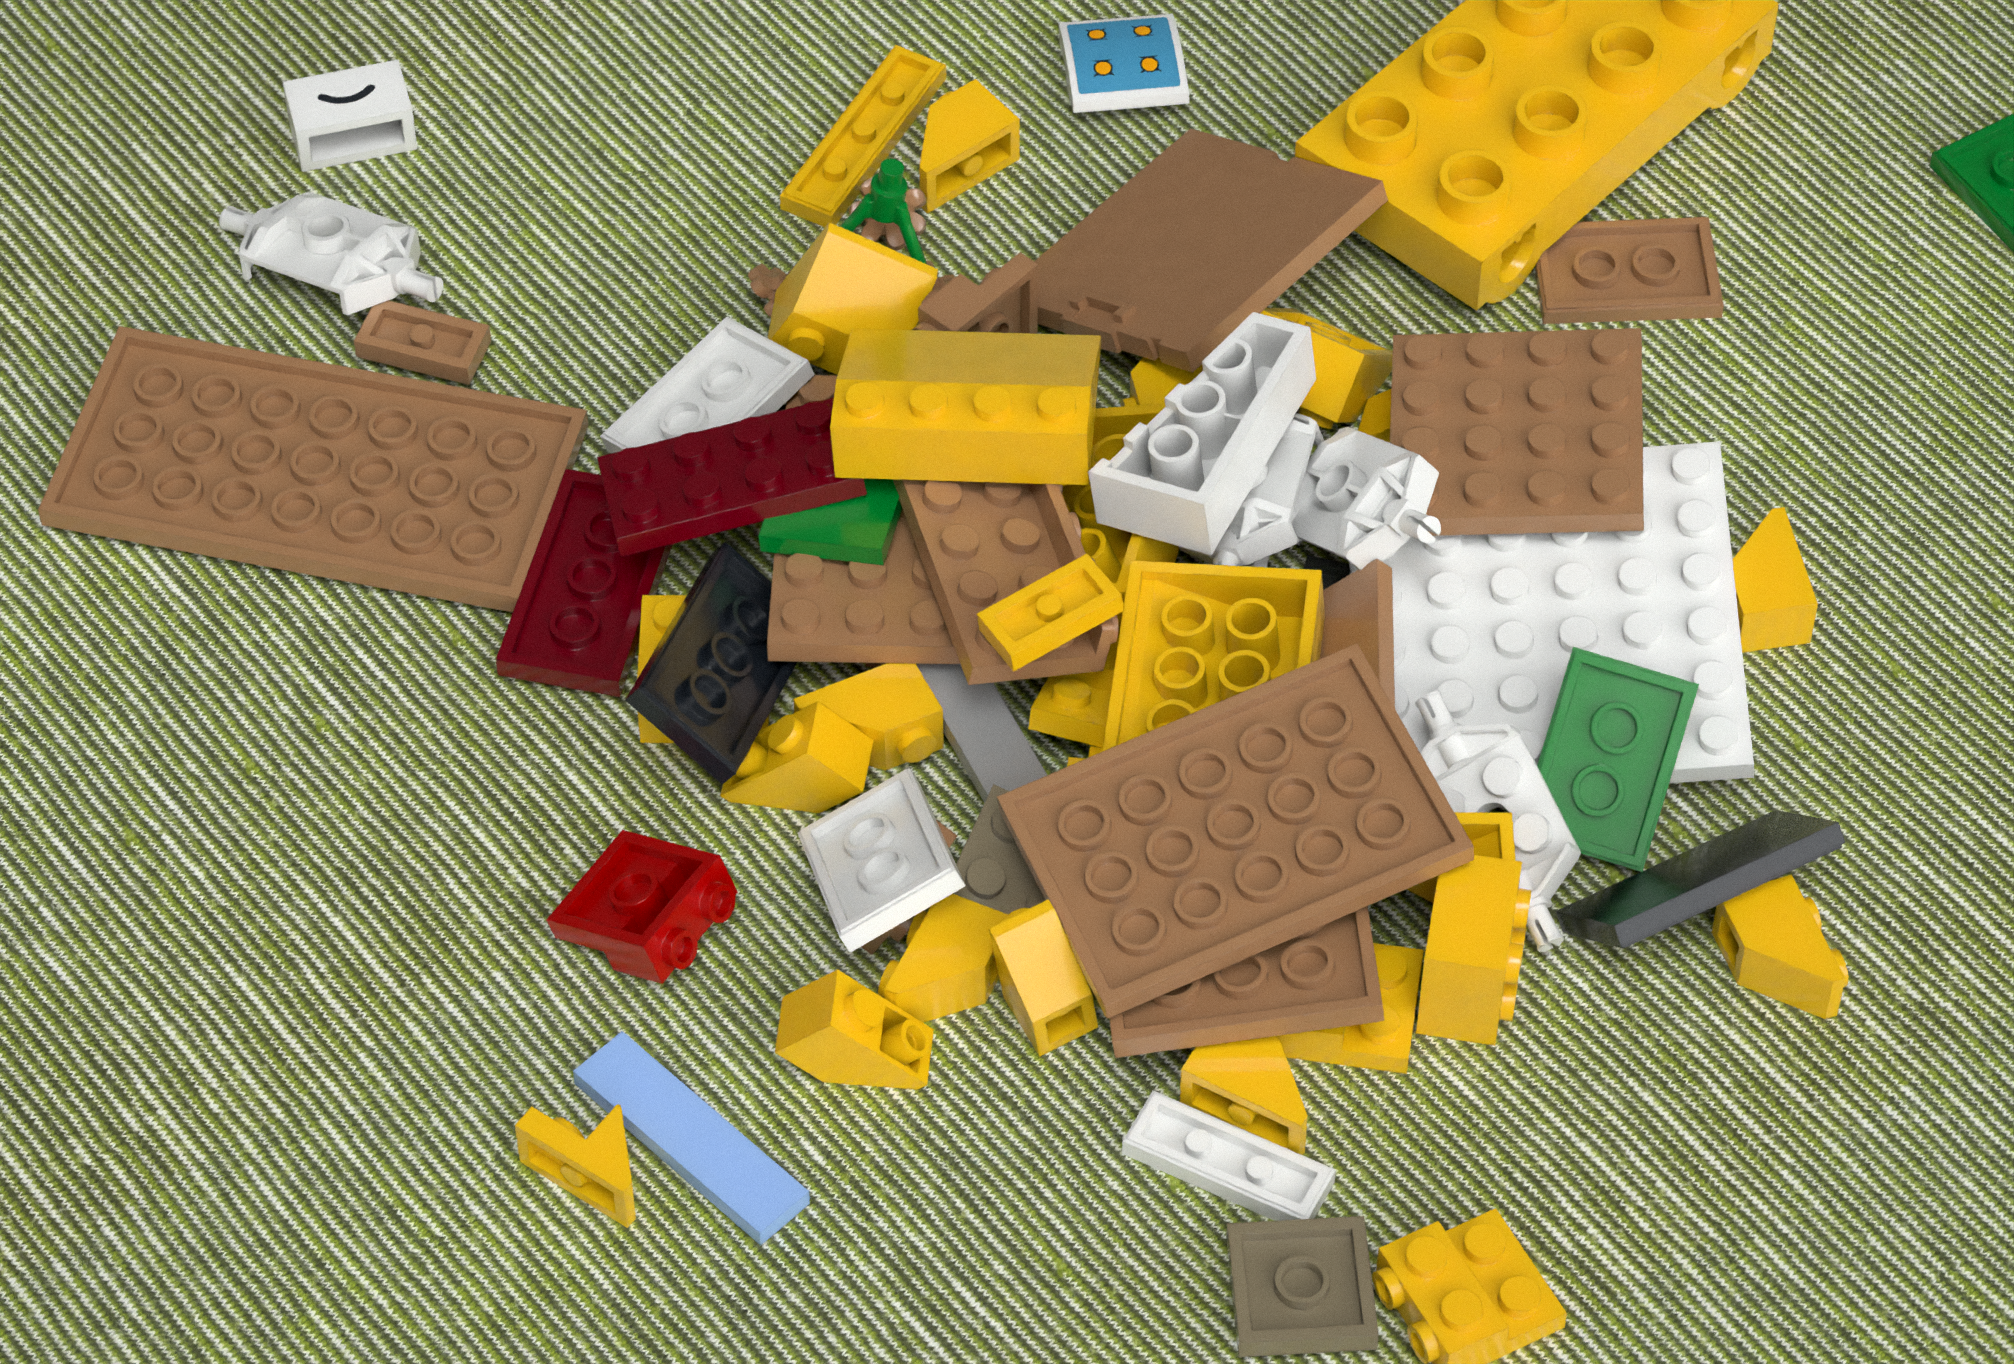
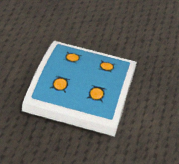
[1059,14,1189,113]

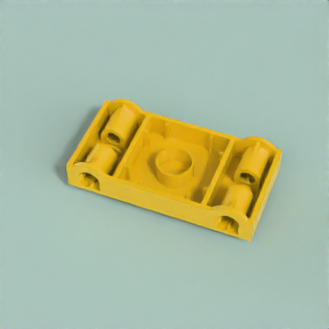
[1295,0,1779,311]

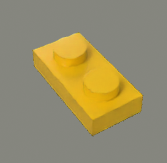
[977,553,1124,672]

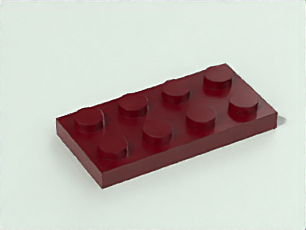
[597,397,867,557]
[496,469,673,697]

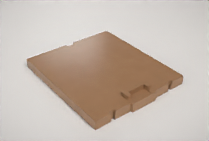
[1034,129,1388,373]

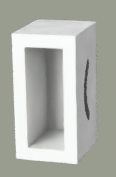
[283,59,417,172]

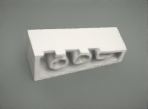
[1088,312,1316,556]

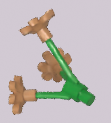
[748,158,955,324]

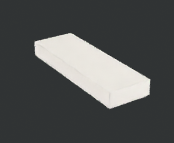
[1122,1091,1336,1221]

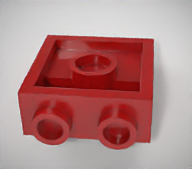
[546,830,738,984]

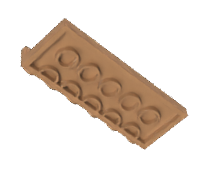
[892,479,1119,685]

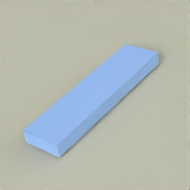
[573,1031,810,1245]

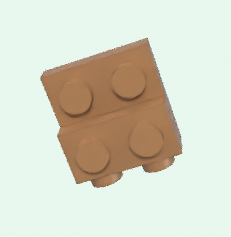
[912,252,1038,334]

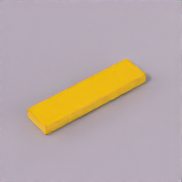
[780,45,946,227]

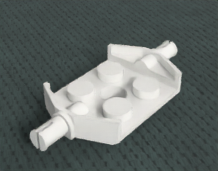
[219,192,443,315]
[1178,413,1324,566]
[1291,427,1441,570]
[1415,691,1581,952]

